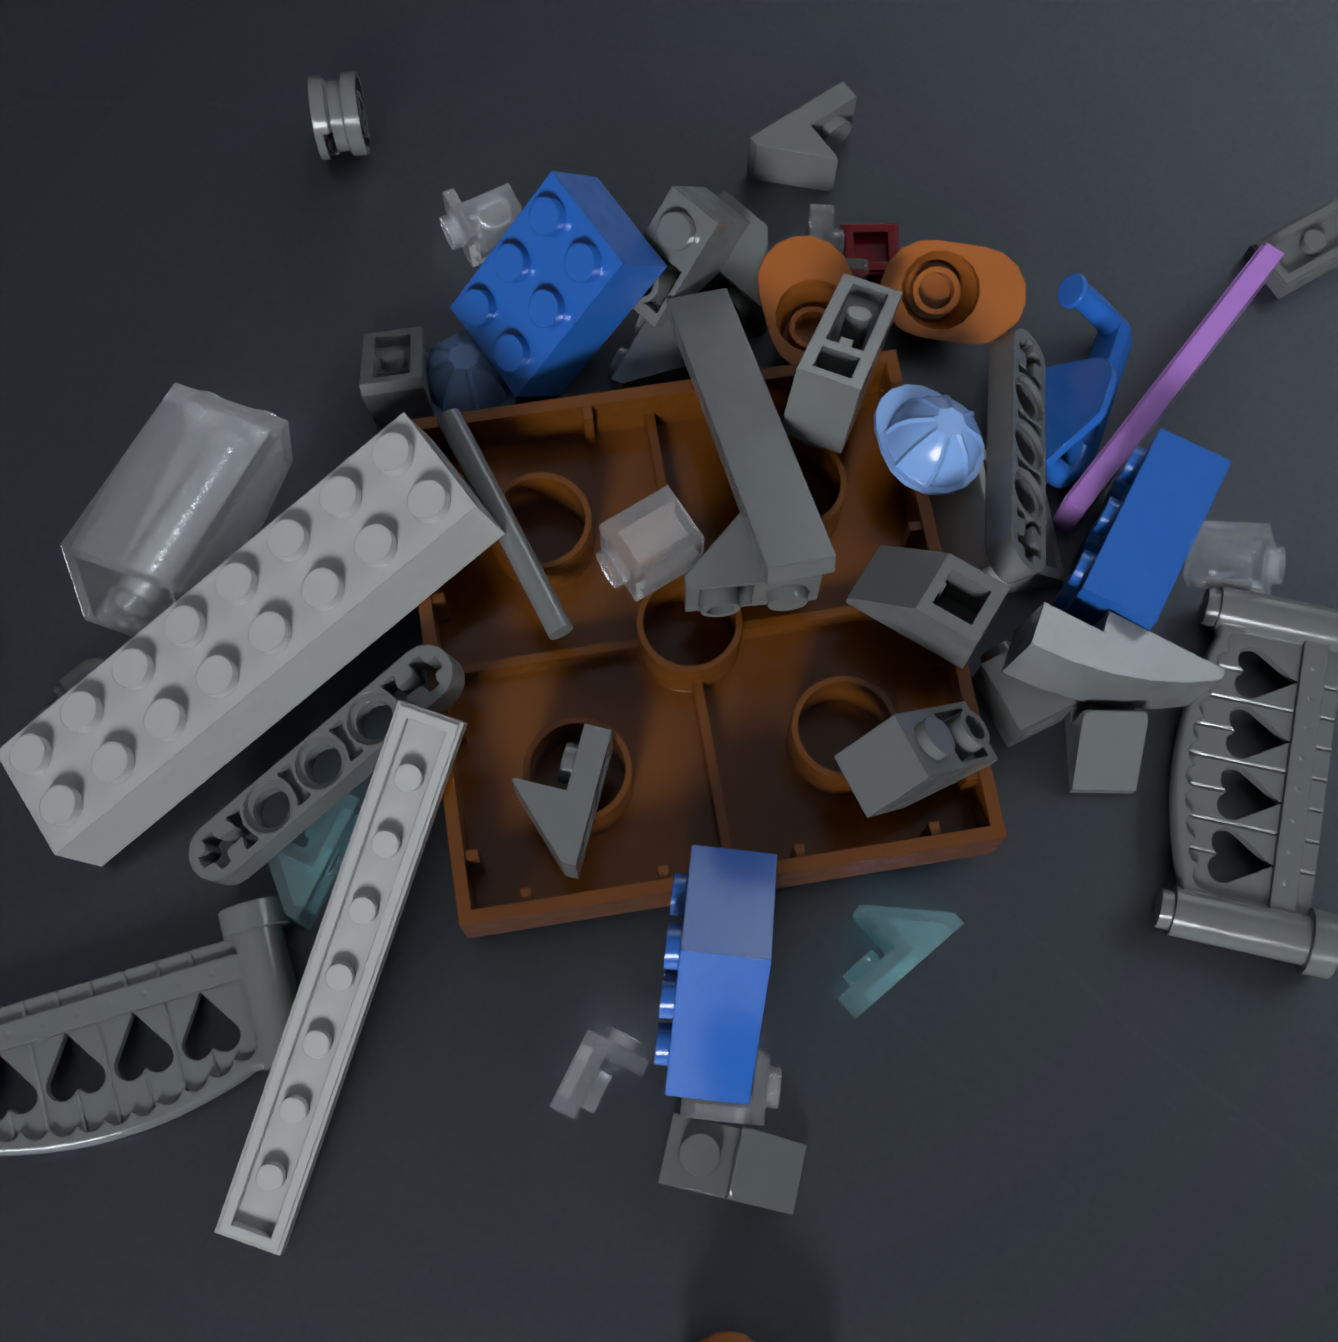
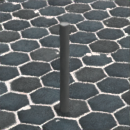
[437,408,574,640]

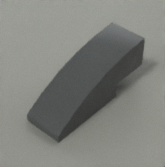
[1001,602,1225,709]

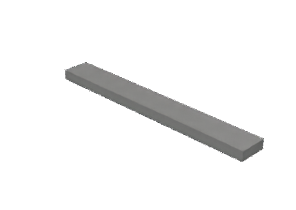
[214,700,468,1256]

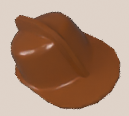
[757,236,853,365]
[880,240,1026,344]

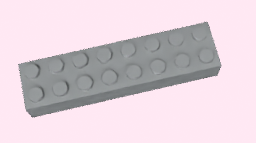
[0,412,505,867]

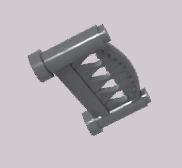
[1152,586,1338,980]
[0,895,298,1156]

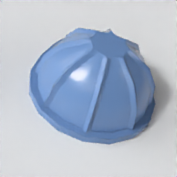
[426,331,517,416]
[873,384,985,496]

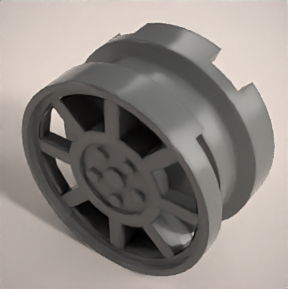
[308,71,370,160]

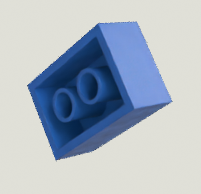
[450,171,667,397]
[1052,428,1232,631]
[654,845,777,1105]

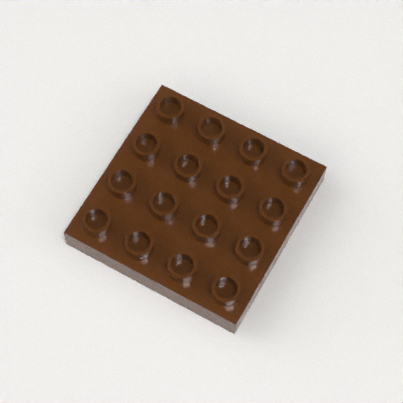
[412,349,1007,939]

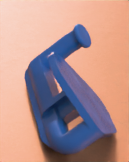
[1046,273,1132,488]

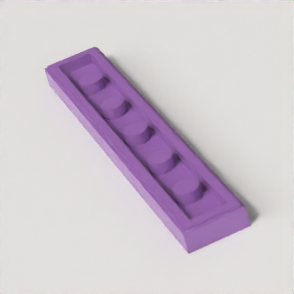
[1053,243,1285,536]

